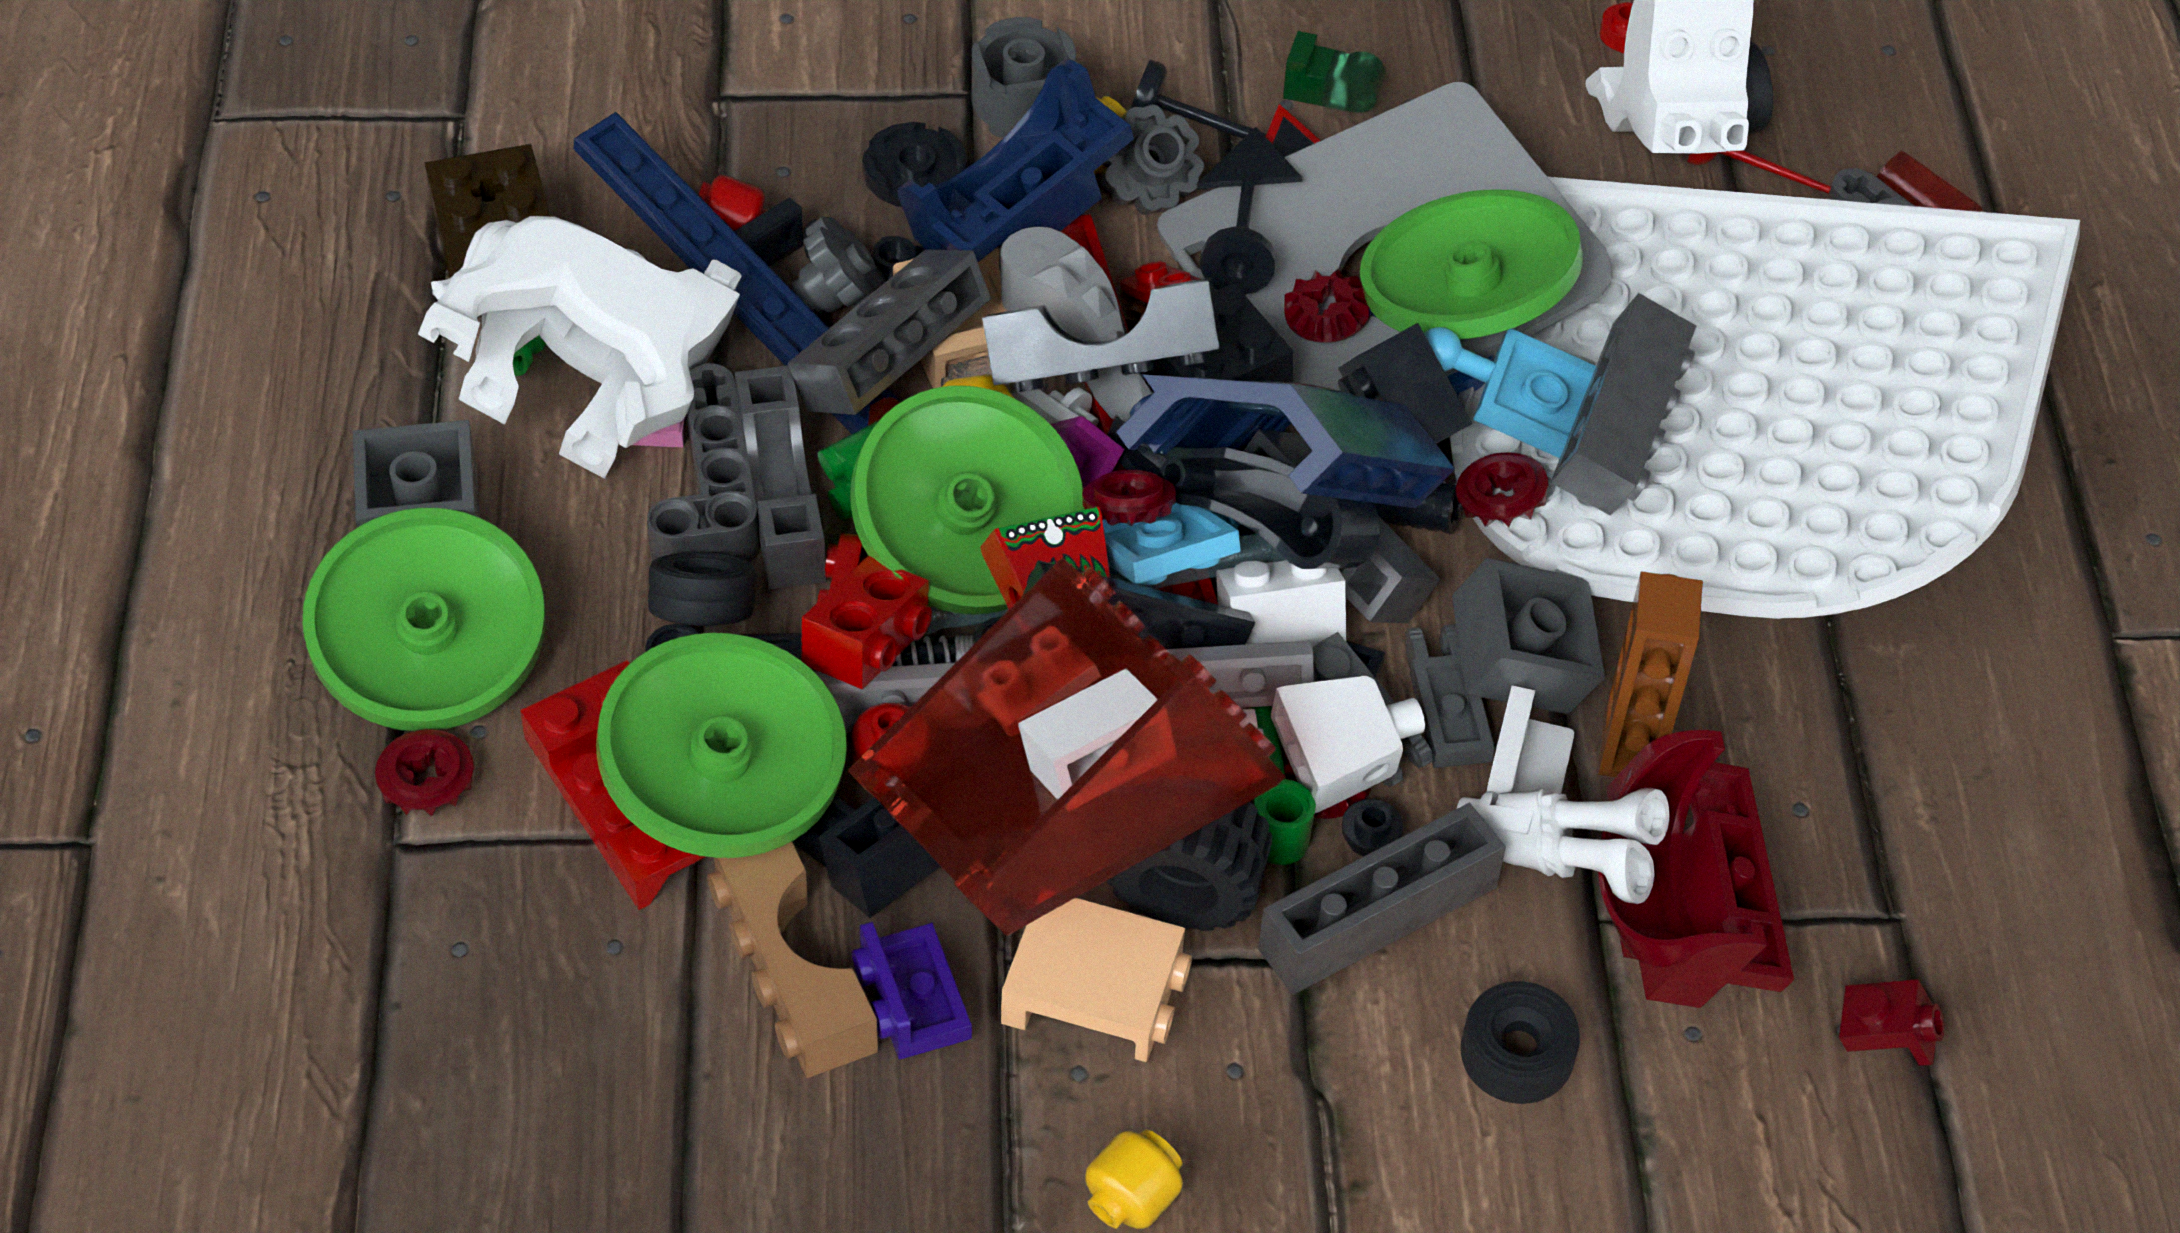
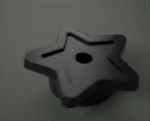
[871,236,926,281]

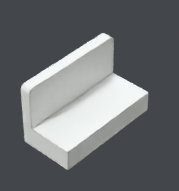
[1486,685,1574,795]

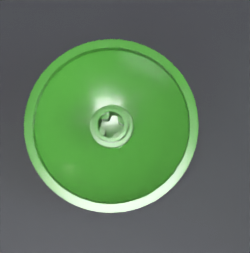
[1360,189,1583,339]
[850,385,1084,614]
[302,508,546,731]
[596,633,847,858]

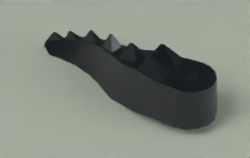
[1107,414,1380,569]

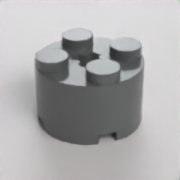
[971,17,1076,138]

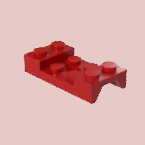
[520,660,706,910]

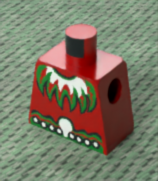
[980,507,1110,651]

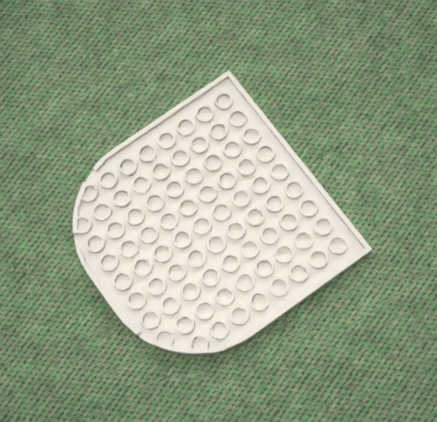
[1450,177,2080,619]

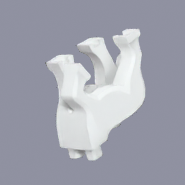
[1585,0,1754,154]
[418,216,742,479]

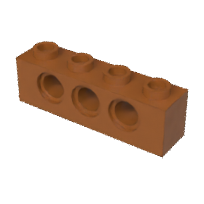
[1598,571,1703,778]

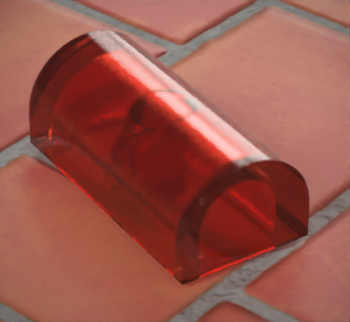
[1877,150,1983,212]

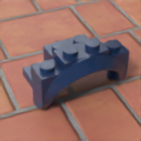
[897,59,1134,262]

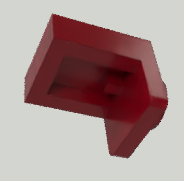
[1839,979,1944,1066]

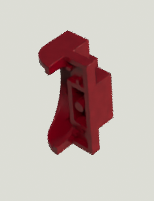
[1598,730,1794,1008]

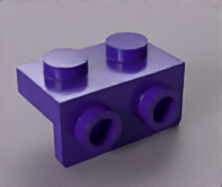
[852,922,972,1060]

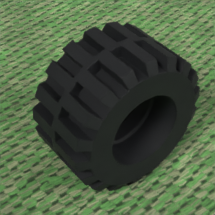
[1103,777,1272,931]

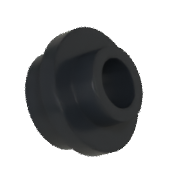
[1342,799,1403,857]

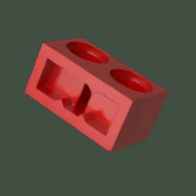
[802,556,932,690]

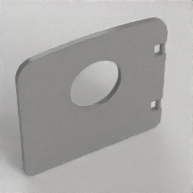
[1157,82,1612,392]

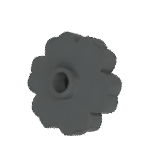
[1100,105,1204,215]
[792,216,886,317]

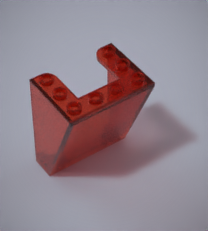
[848,557,1285,936]

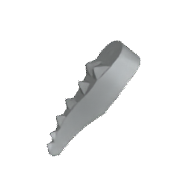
[1000,227,1153,422]

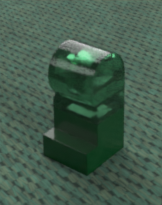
[1283,31,1386,113]

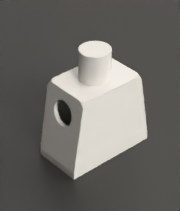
[1271,676,1425,813]

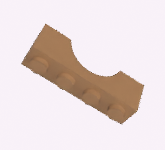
[707,842,878,1079]

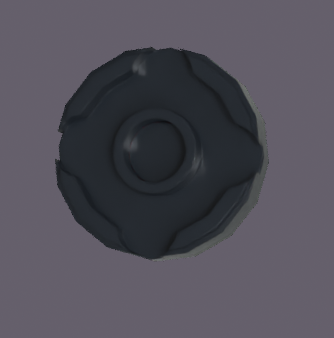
[862,122,967,207]

